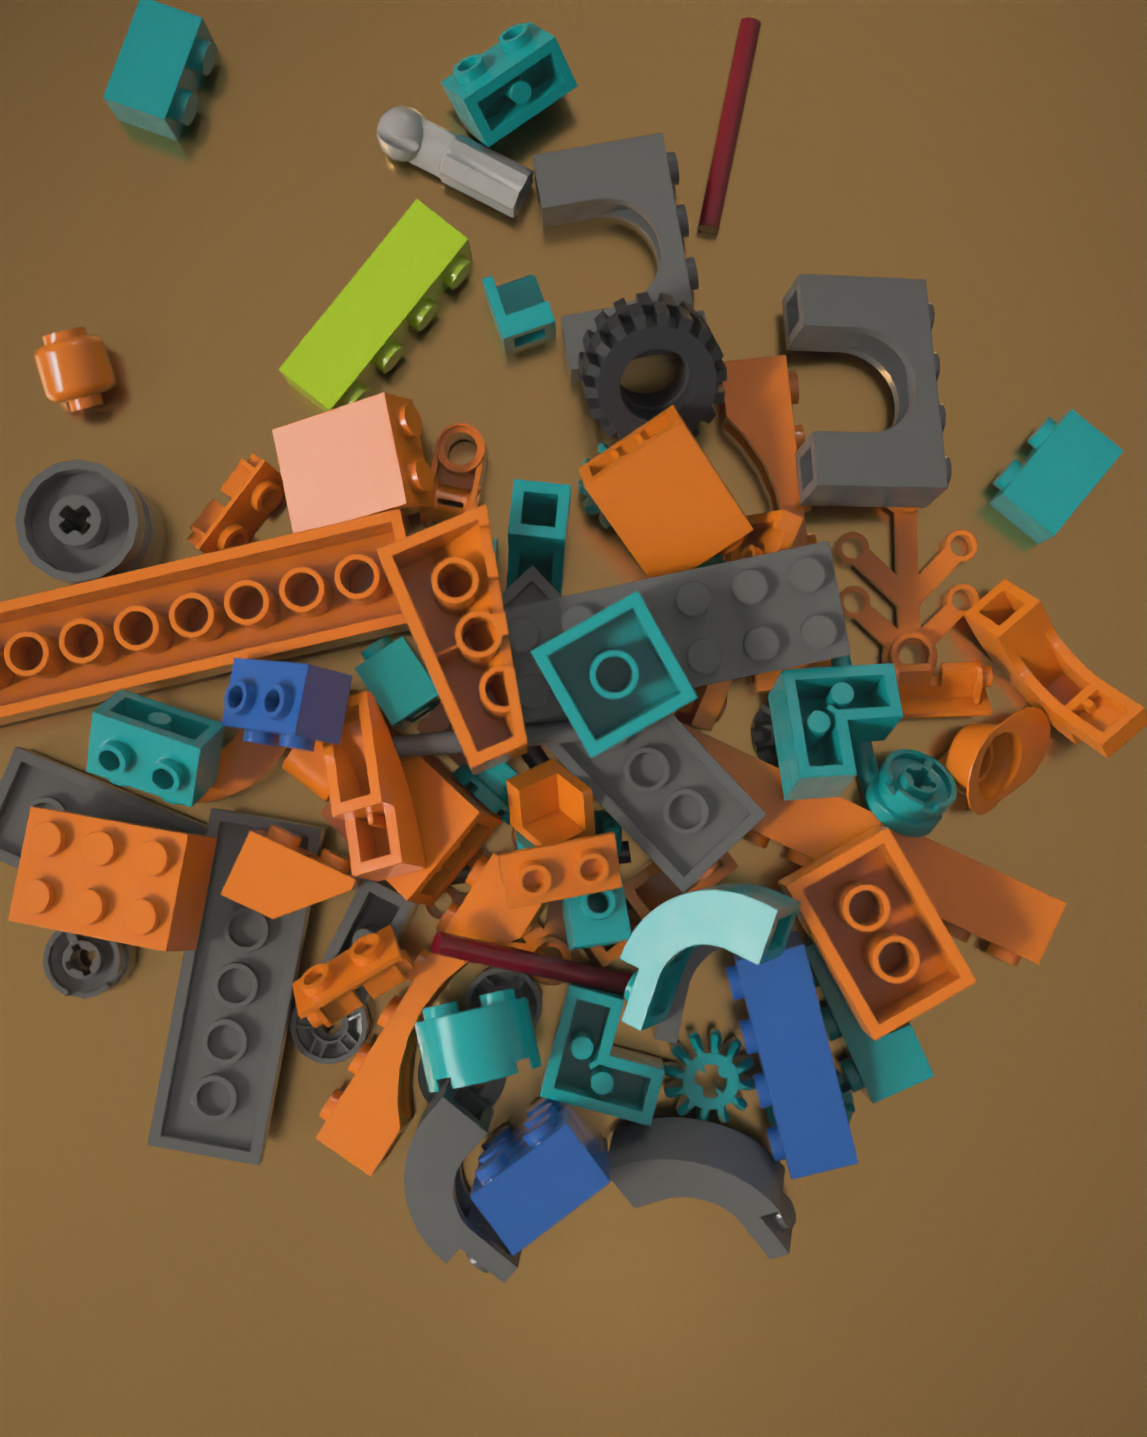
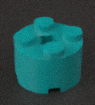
[414,988,542,1092]

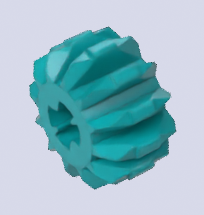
[663,1028,755,1123]

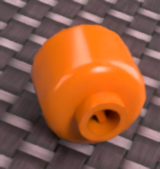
[34,327,116,412]

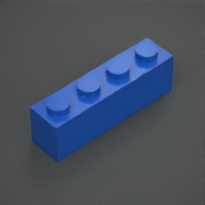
[725,931,859,1180]

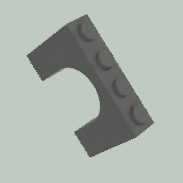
[532,133,707,384]
[782,274,952,508]

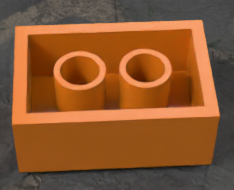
[8,806,217,952]
[777,826,977,1041]

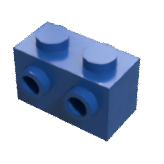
[221,658,353,752]

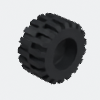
[578,292,727,441]

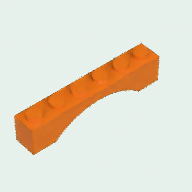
[718,355,831,695]
[315,850,549,1177]

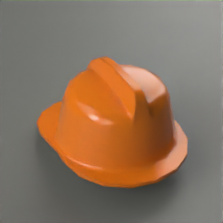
[938,707,1051,815]

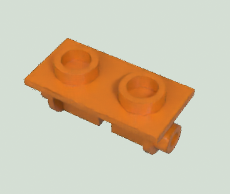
[187,453,285,554]
[893,660,993,719]
[498,831,622,910]
[292,925,415,1029]

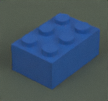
[470,1097,611,1256]

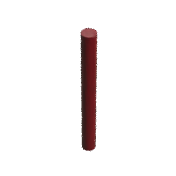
[698,17,761,234]
[432,931,633,995]

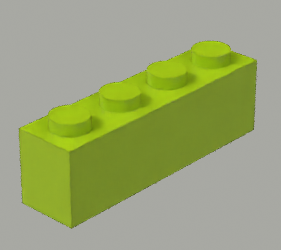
[278,199,472,412]

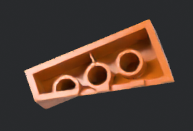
[376,504,527,776]

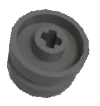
[15,459,159,585]

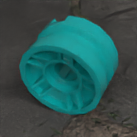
[866,749,957,837]
[453,762,519,825]

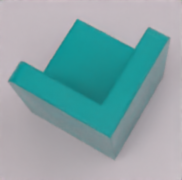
[482,275,556,354]

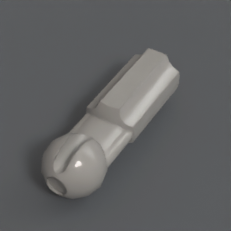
[377,106,534,218]

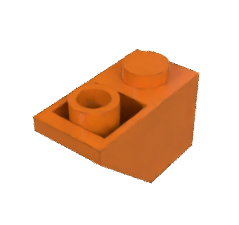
[220,824,363,919]

